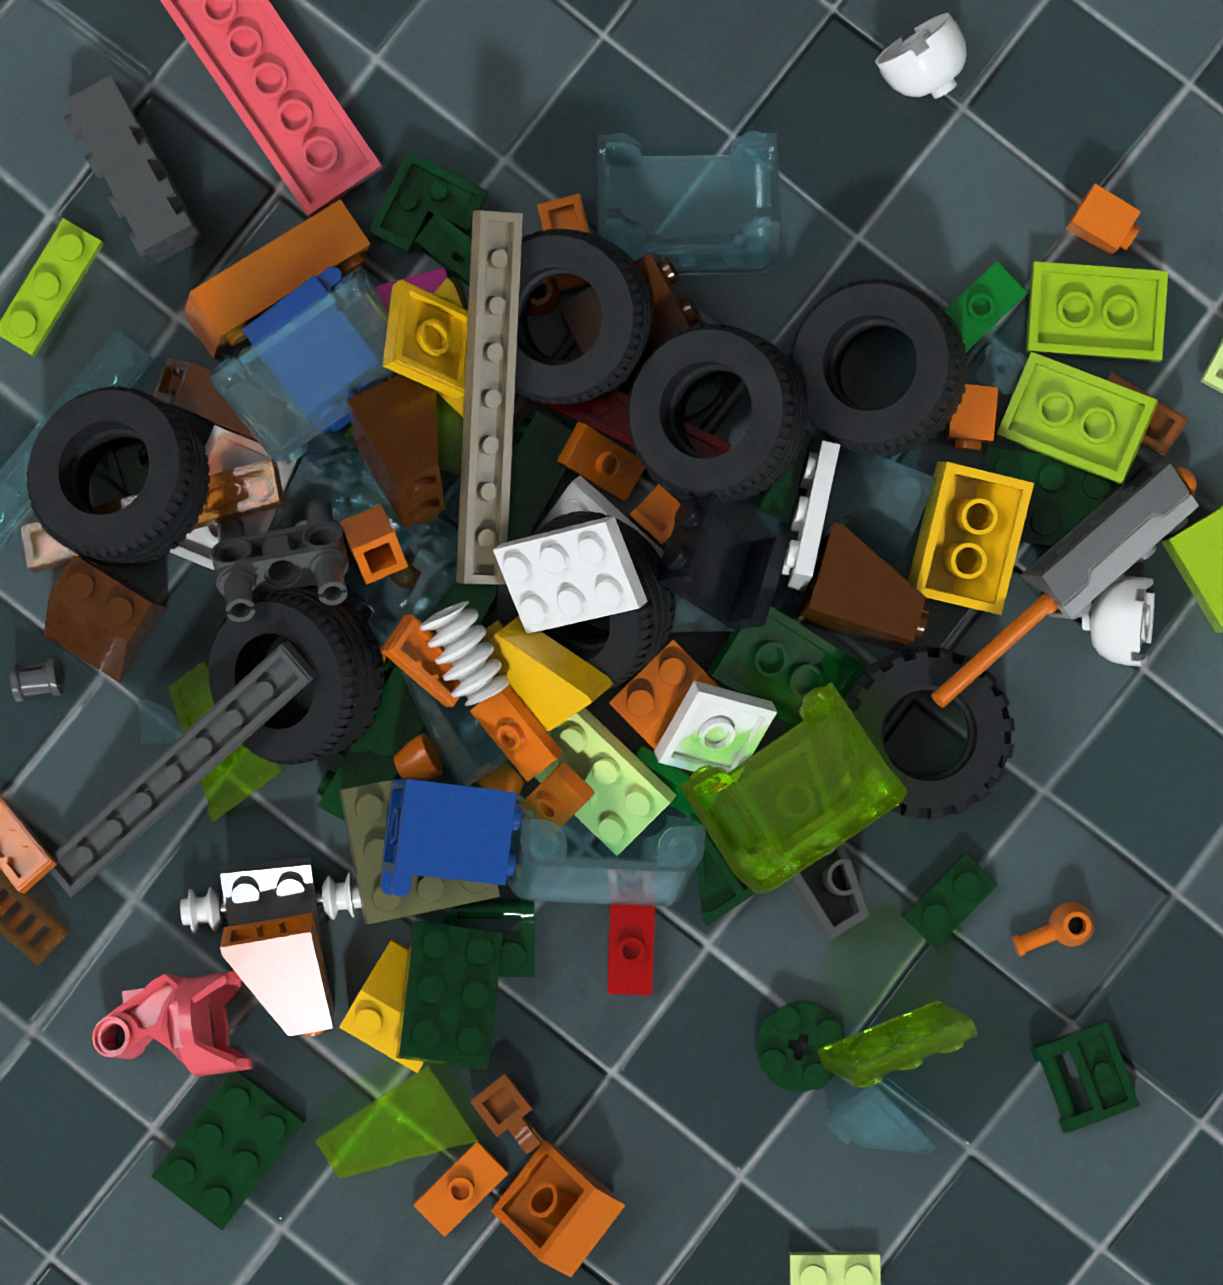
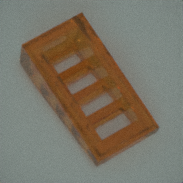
[0,869,69,966]

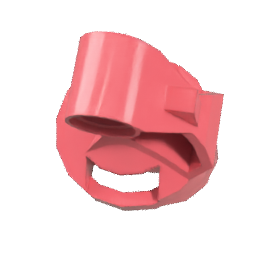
[92,970,253,1077]

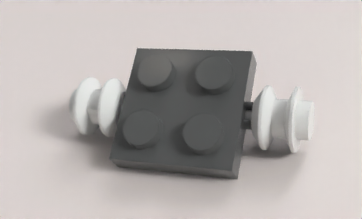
[180,857,362,945]

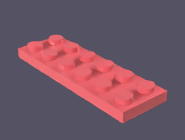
[160,0,383,218]

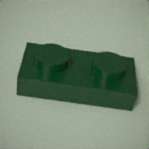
[902,853,998,949]

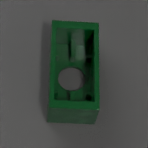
[415,212,472,286]

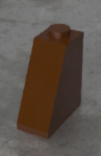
[153,358,289,445]

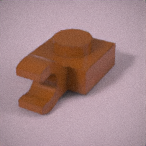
[470,1073,544,1154]

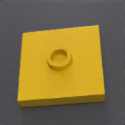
[382,280,468,399]

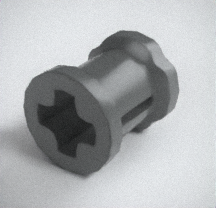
[9,656,64,702]

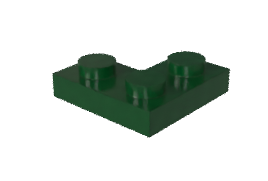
[368,151,489,253]

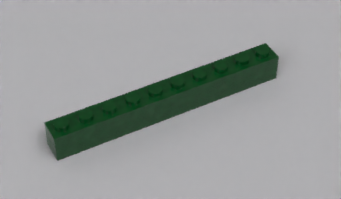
[316,411,573,821]

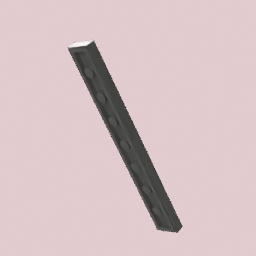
[49,640,318,897]

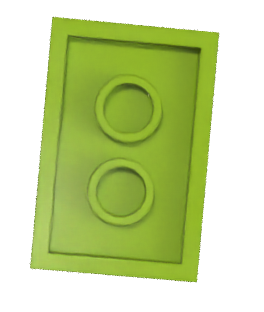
[1026,261,1168,362]
[997,351,1158,485]

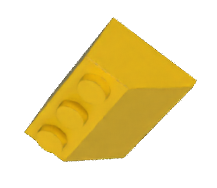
[908,461,1034,615]

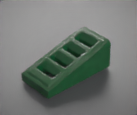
[757,429,811,525]

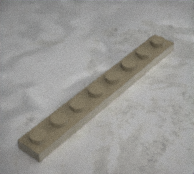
[456,210,523,585]

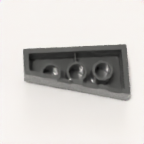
[64,75,204,264]
[727,738,869,940]

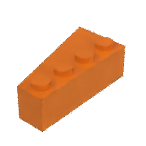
[184,199,371,359]

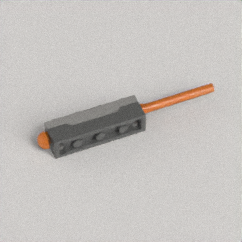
[931,463,1199,708]

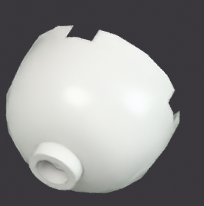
[875,13,967,99]
[1082,576,1155,667]

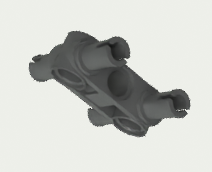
[211,500,349,622]

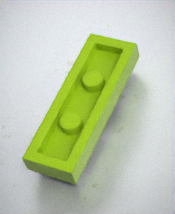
[0,218,104,357]

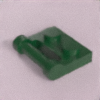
[444,896,535,977]
[1030,1020,1140,1133]

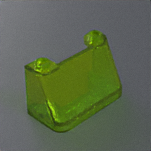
[680,682,907,894]

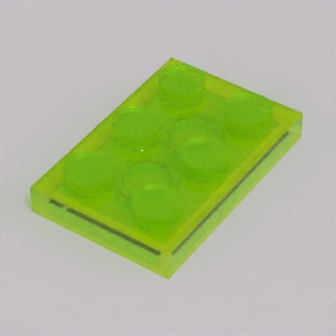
[818,1000,978,1088]

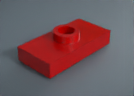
[607,903,655,996]

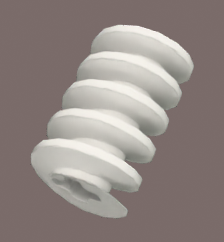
[419,601,510,706]

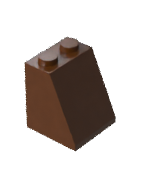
[347,374,446,529]
[795,522,929,652]
[43,554,168,683]

